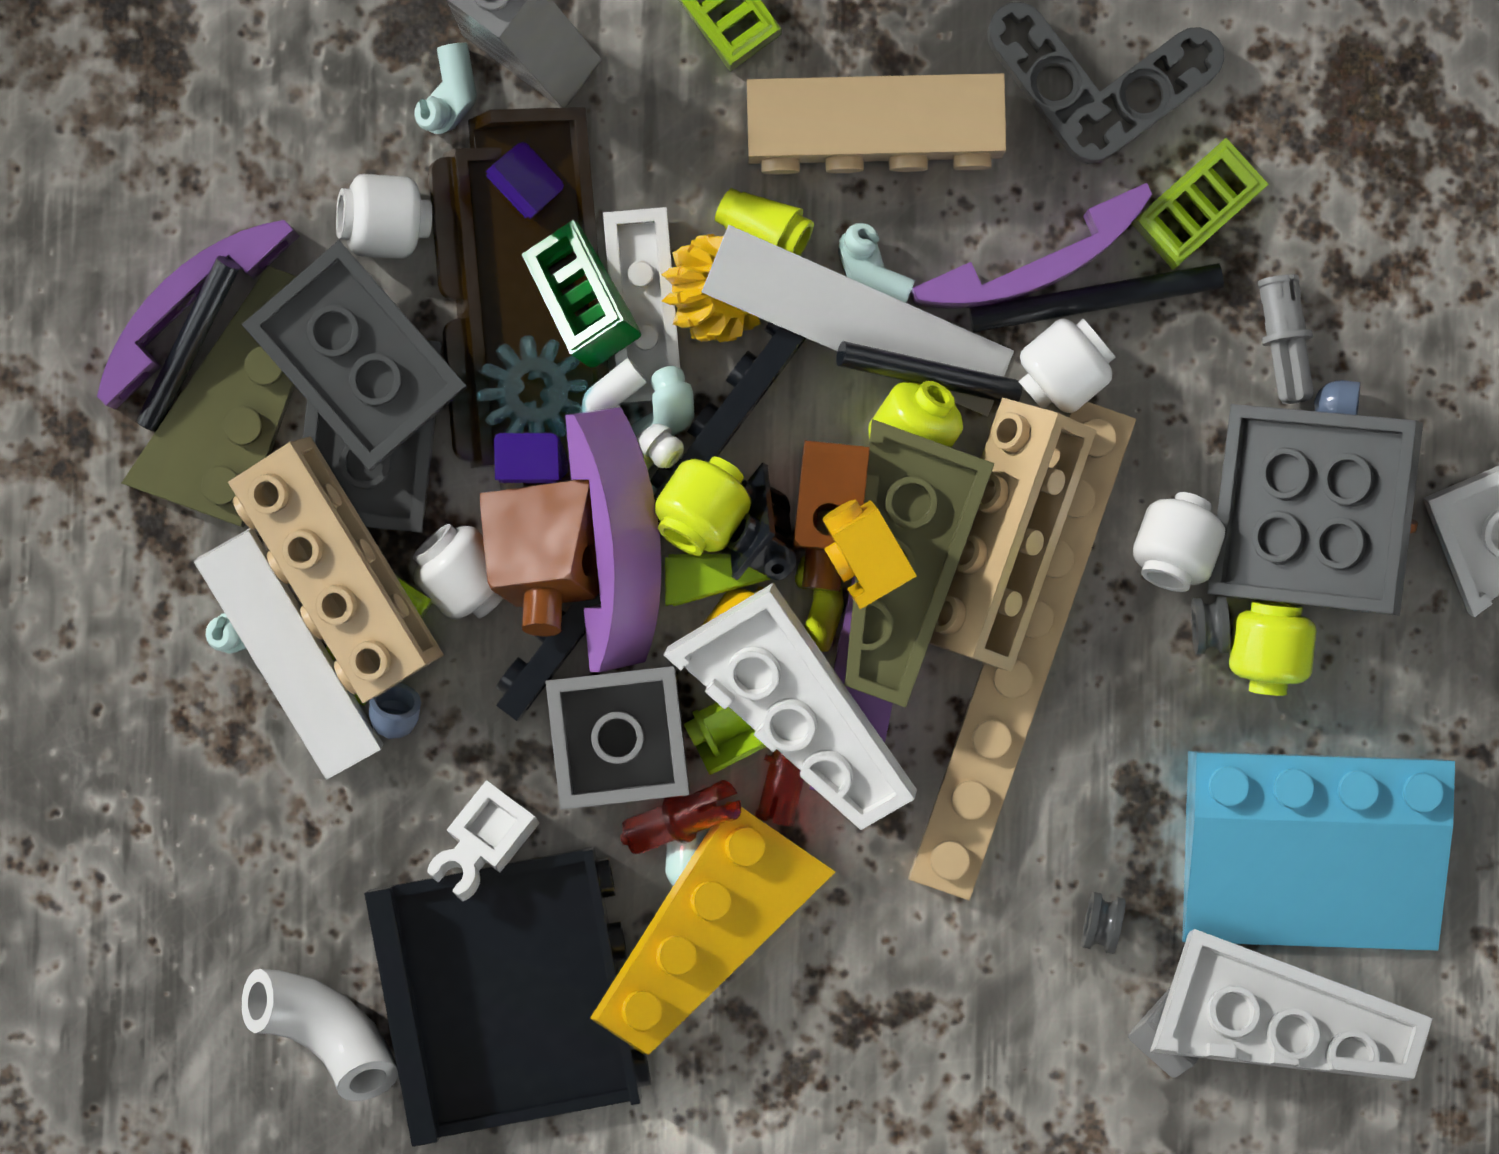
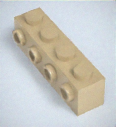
[747,73,1006,175]
[929,398,1097,672]
[228,436,444,703]

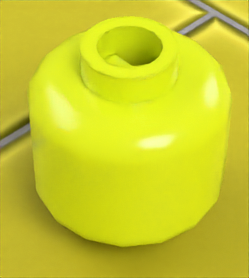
[868,381,963,448]
[655,456,751,556]
[1229,600,1317,696]

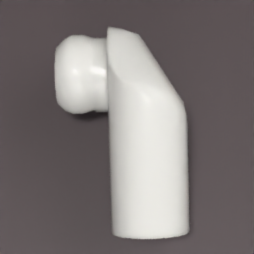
[582,358,647,412]
[636,424,683,470]

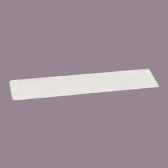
[701,225,1014,417]

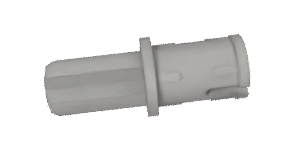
[1258,274,1314,404]

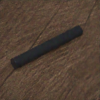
[136,256,240,432]
[836,341,1022,402]

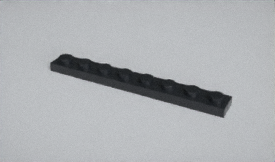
[495,322,807,721]

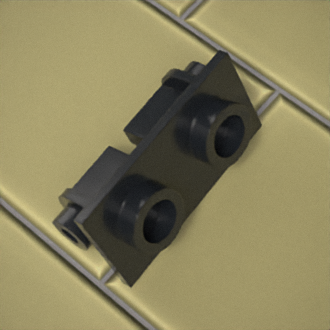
[728,462,796,580]

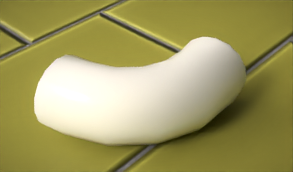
[242,969,398,1101]

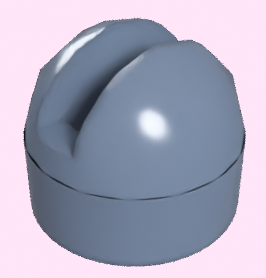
[1314,380,1361,415]
[368,683,421,739]

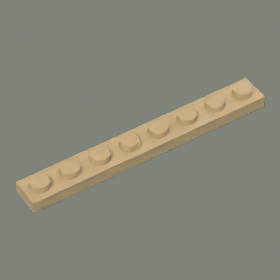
[908,402,1136,901]

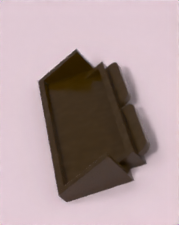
[428,107,609,490]

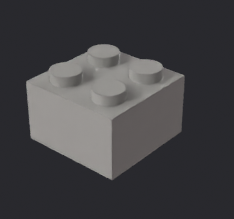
[545,666,690,810]

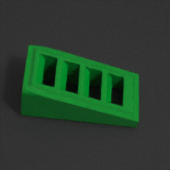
[522,220,641,368]

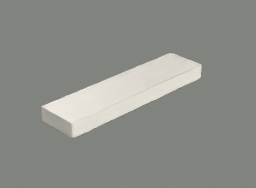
[194,528,383,780]

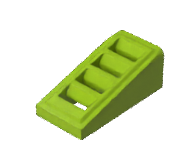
[678,0,782,72]
[1131,138,1269,270]
[665,554,770,606]

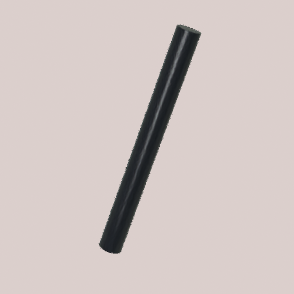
[969,263,1224,333]

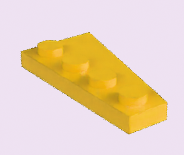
[590,801,835,1055]

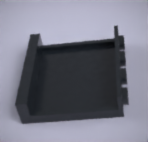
[364,847,651,1147]

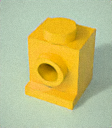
[822,499,917,609]

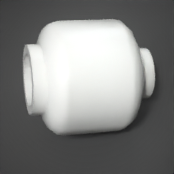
[336,174,432,259]
[1018,319,1116,413]
[1133,492,1225,592]
[413,524,503,619]

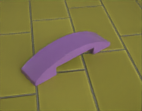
[910,183,1152,309]
[97,220,300,410]
[565,407,661,672]

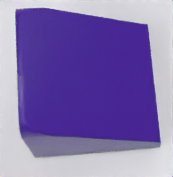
[486,142,564,219]
[494,433,569,483]

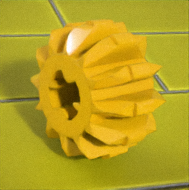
[661,234,761,342]

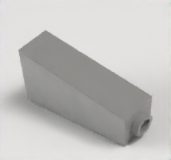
[446,0,602,108]

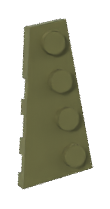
[121,266,297,527]
[844,419,995,708]

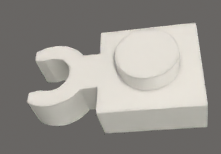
[427,780,540,901]

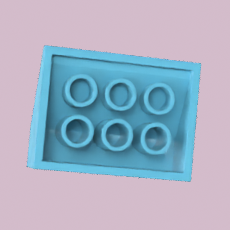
[1182,751,1455,951]

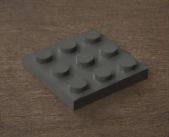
[1207,404,1423,616]

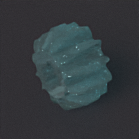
[477,336,588,437]

